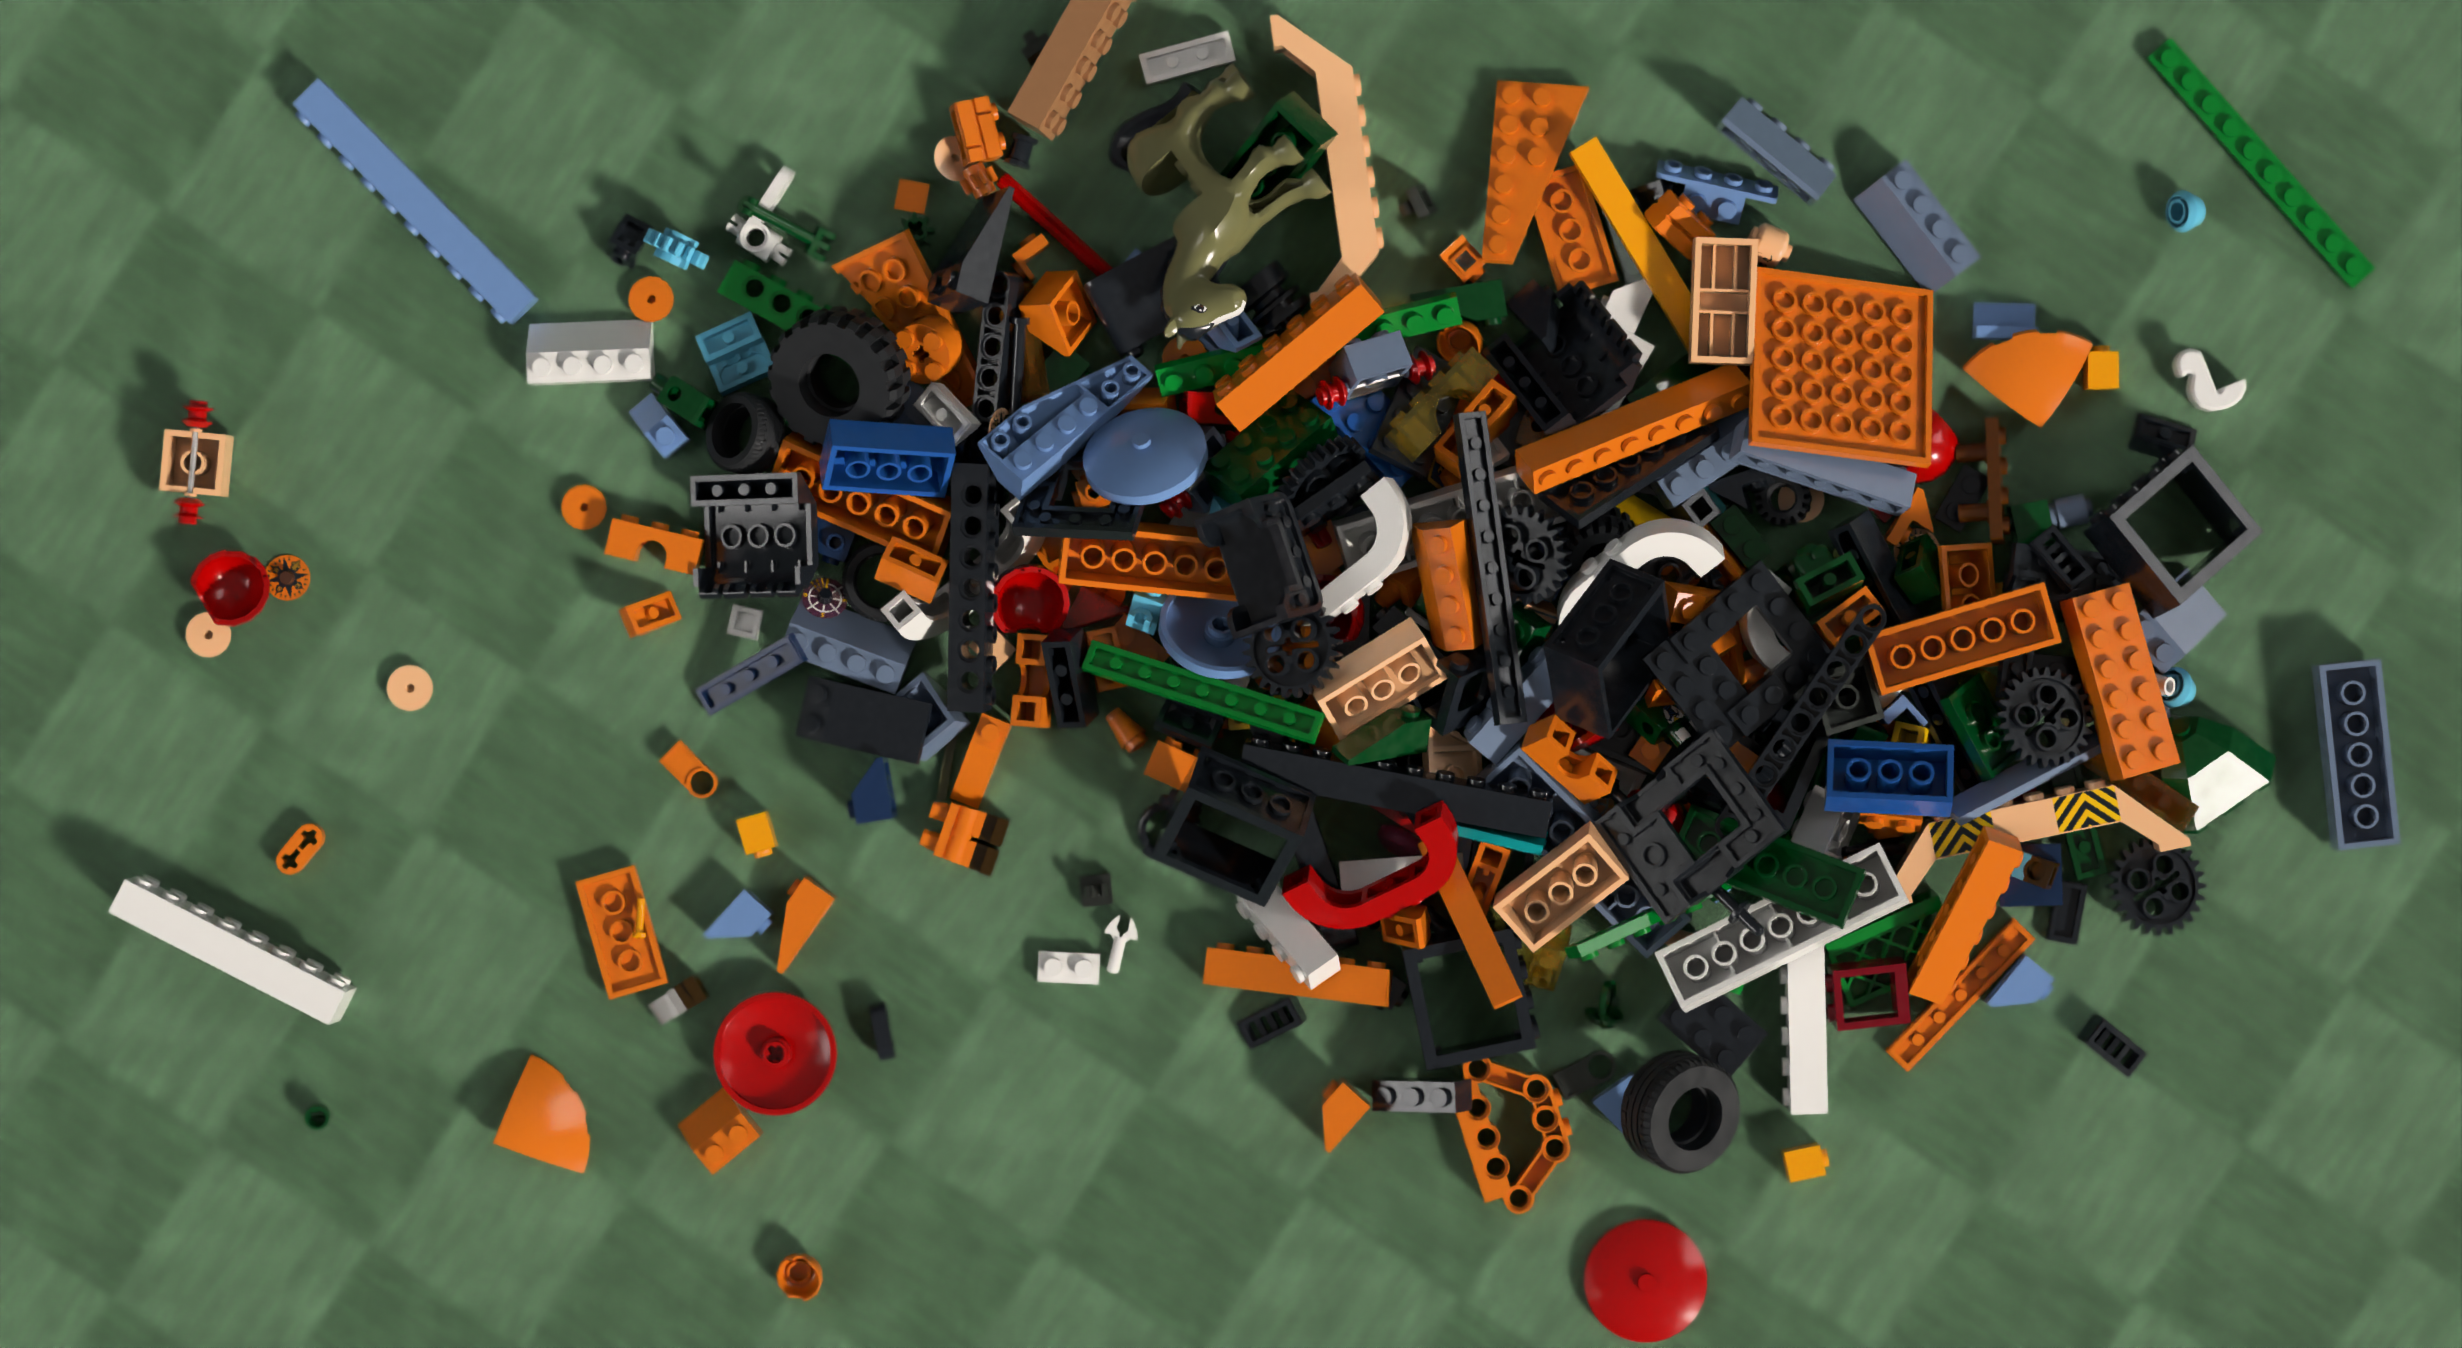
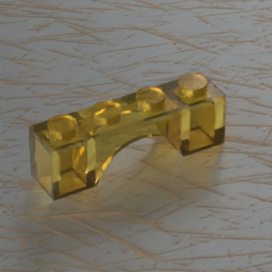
[1386,346,1499,463]

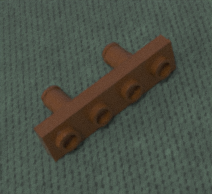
[1956,417,2011,545]

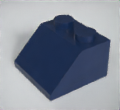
[847,757,898,825]

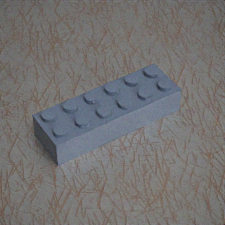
[2311,659,2401,851]

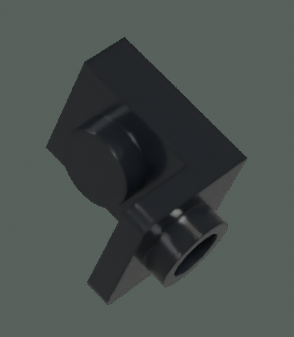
[1629,179,1680,217]
[606,213,653,269]

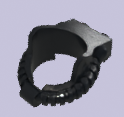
[1136,788,1203,860]

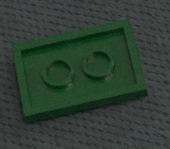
[1940,672,2018,782]

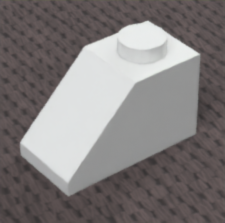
[1601,279,1653,334]

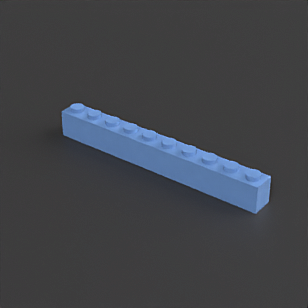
[292,78,539,325]

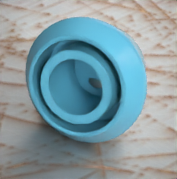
[2165,190,2206,233]
[2161,667,2196,708]

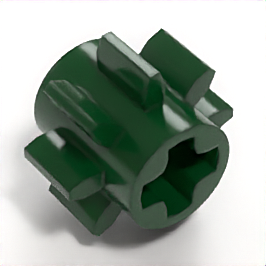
[897,212,936,249]

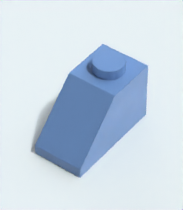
[1207,311,1262,353]
[629,393,692,459]
[703,888,774,939]
[1983,954,2055,1007]

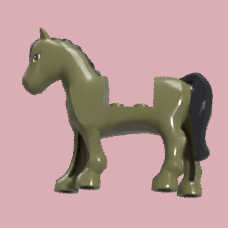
[1108,63,1332,350]

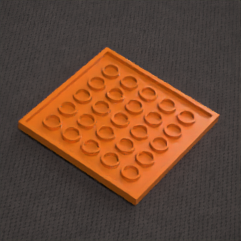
[1748,266,1933,468]

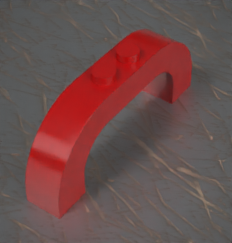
[1282,800,1458,929]

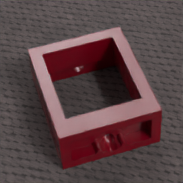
[1825,956,1911,1031]

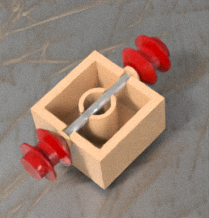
[159,400,234,525]

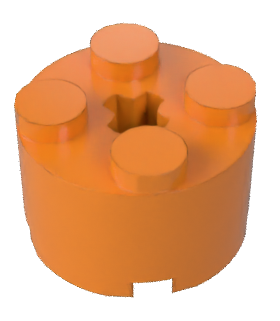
[895,315,964,384]

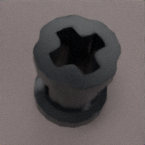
[1003,132,1039,170]

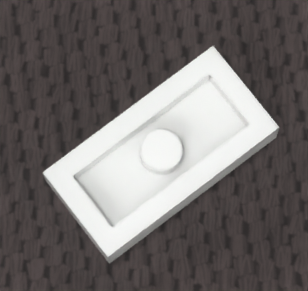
[1037,950,1100,985]

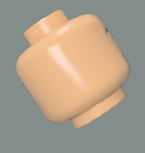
[1747,223,1793,268]

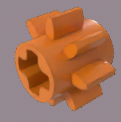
[960,162,999,200]

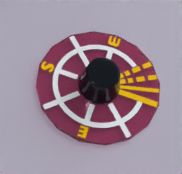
[802,578,848,618]

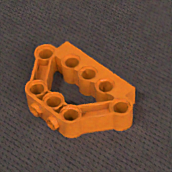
[1455,1058,1573,1214]

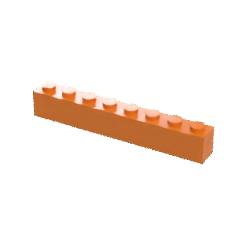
[1515,365,1750,495]

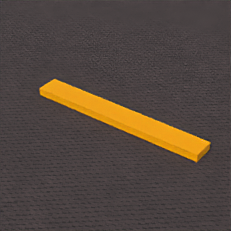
[1568,136,1698,365]

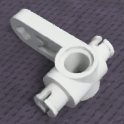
[725,165,796,267]

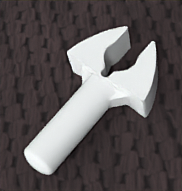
[1104,915,1138,974]

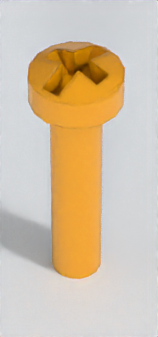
[632,898,646,939]

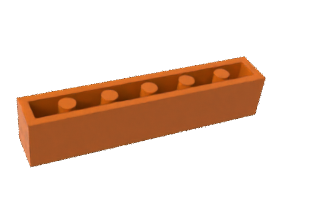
[1907,825,2024,1005]
[1202,942,1394,1007]

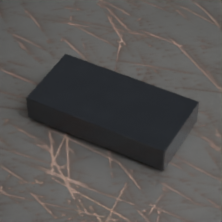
[2045,880,2088,945]

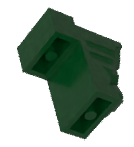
[1774,542,1872,642]

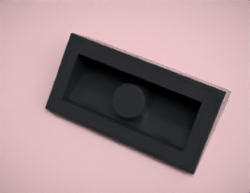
[2128,412,2197,459]

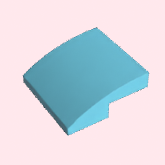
[695,311,773,397]

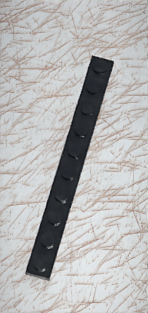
[1453,411,1528,726]

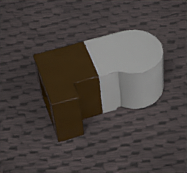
[648,973,711,1026]

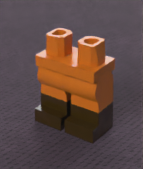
[919,801,1011,877]

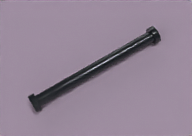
[1008,316,1030,417]

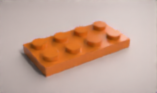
[1534,165,1619,292]
[575,864,669,1000]

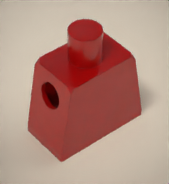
[1179,391,1233,426]

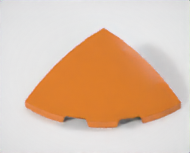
[1962,329,2093,428]
[493,1054,590,1173]

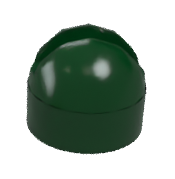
[304,1103,331,1130]

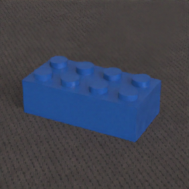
[1310,382,1413,488]
[819,419,956,498]
[1824,739,1954,817]

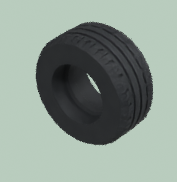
[1621,1050,1740,1174]

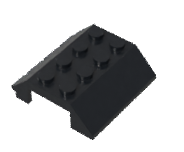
[1481,281,1643,435]
[690,472,819,599]

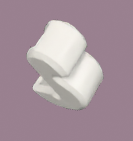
[2172,348,2246,412]

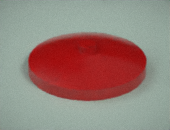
[713,991,838,1116]
[1583,1218,1707,1343]

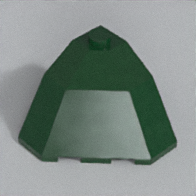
[2161,715,2276,834]

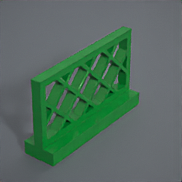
[1824,889,1942,1008]

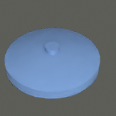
[1083,408,1208,506]
[1158,595,1281,679]

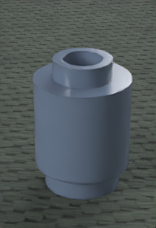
[2048,493,2093,529]

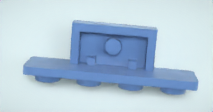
[1655,159,1778,225]

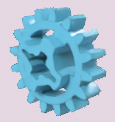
[643,227,710,270]

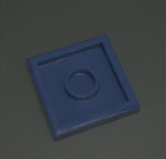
[2000,843,2063,907]

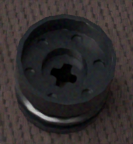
[1240,259,1310,339]

